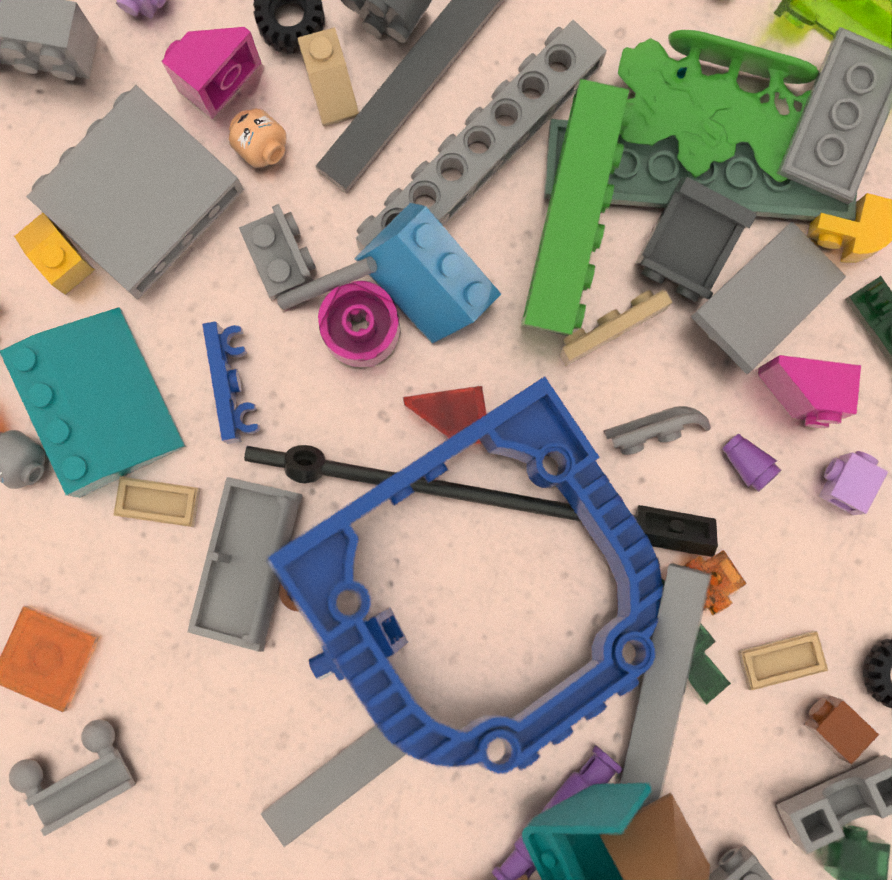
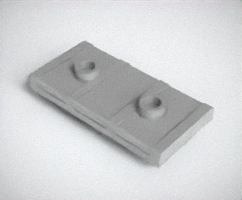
[187,477,302,652]

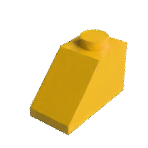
[14,212,95,295]

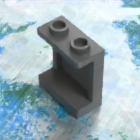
[636,177,757,302]

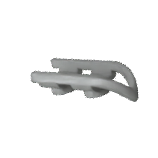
[604,406,711,455]

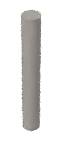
[277,257,377,310]

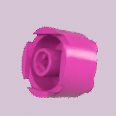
[318,280,400,367]

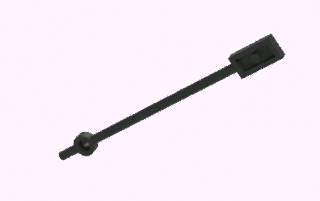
[244,445,718,557]

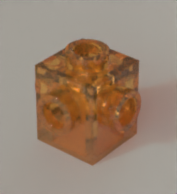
[684,550,747,616]

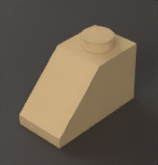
[297,27,359,127]

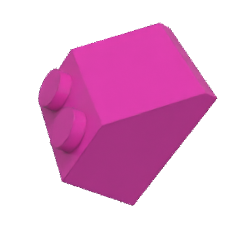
[161,27,262,120]
[758,355,861,428]

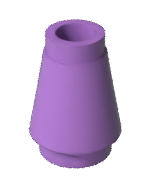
[722,433,782,492]

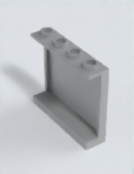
[26,85,244,300]

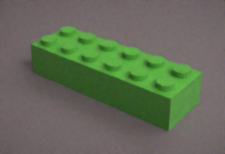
[521,79,633,335]

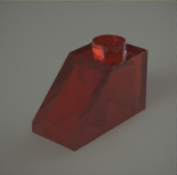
[403,386,486,446]

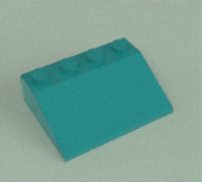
[0,307,186,498]

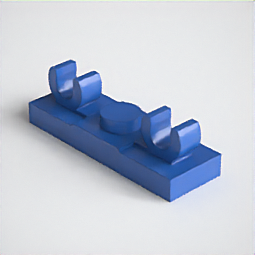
[202,321,260,444]

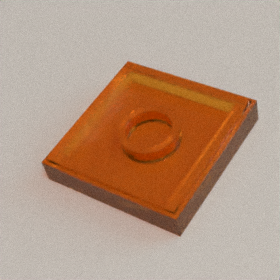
[0,606,100,712]

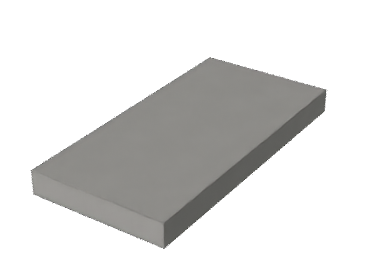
[777,27,892,204]
[691,222,847,374]

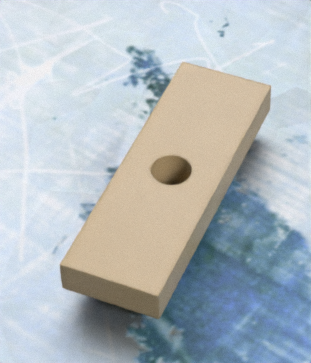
[559,290,673,367]

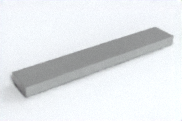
[621,563,712,807]

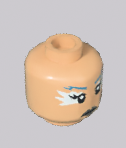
[229,108,287,168]

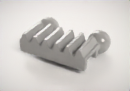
[9,719,136,836]

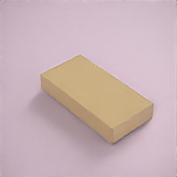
[113,476,200,527]
[737,631,828,691]

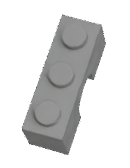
[776,755,892,854]

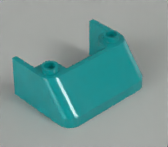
[522,783,652,880]

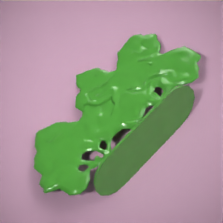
[618,30,819,182]

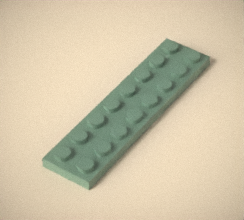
[544,119,857,221]

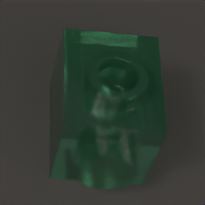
[821,825,891,880]

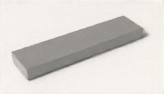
[261,725,406,847]

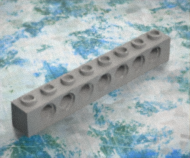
[356,20,607,251]

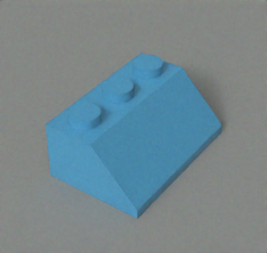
[354,203,501,343]

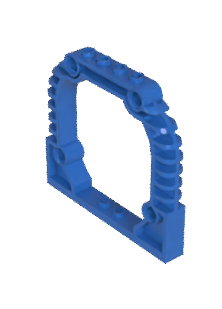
[266,376,663,774]

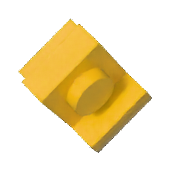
[807,193,892,263]

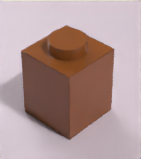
[804,695,879,765]

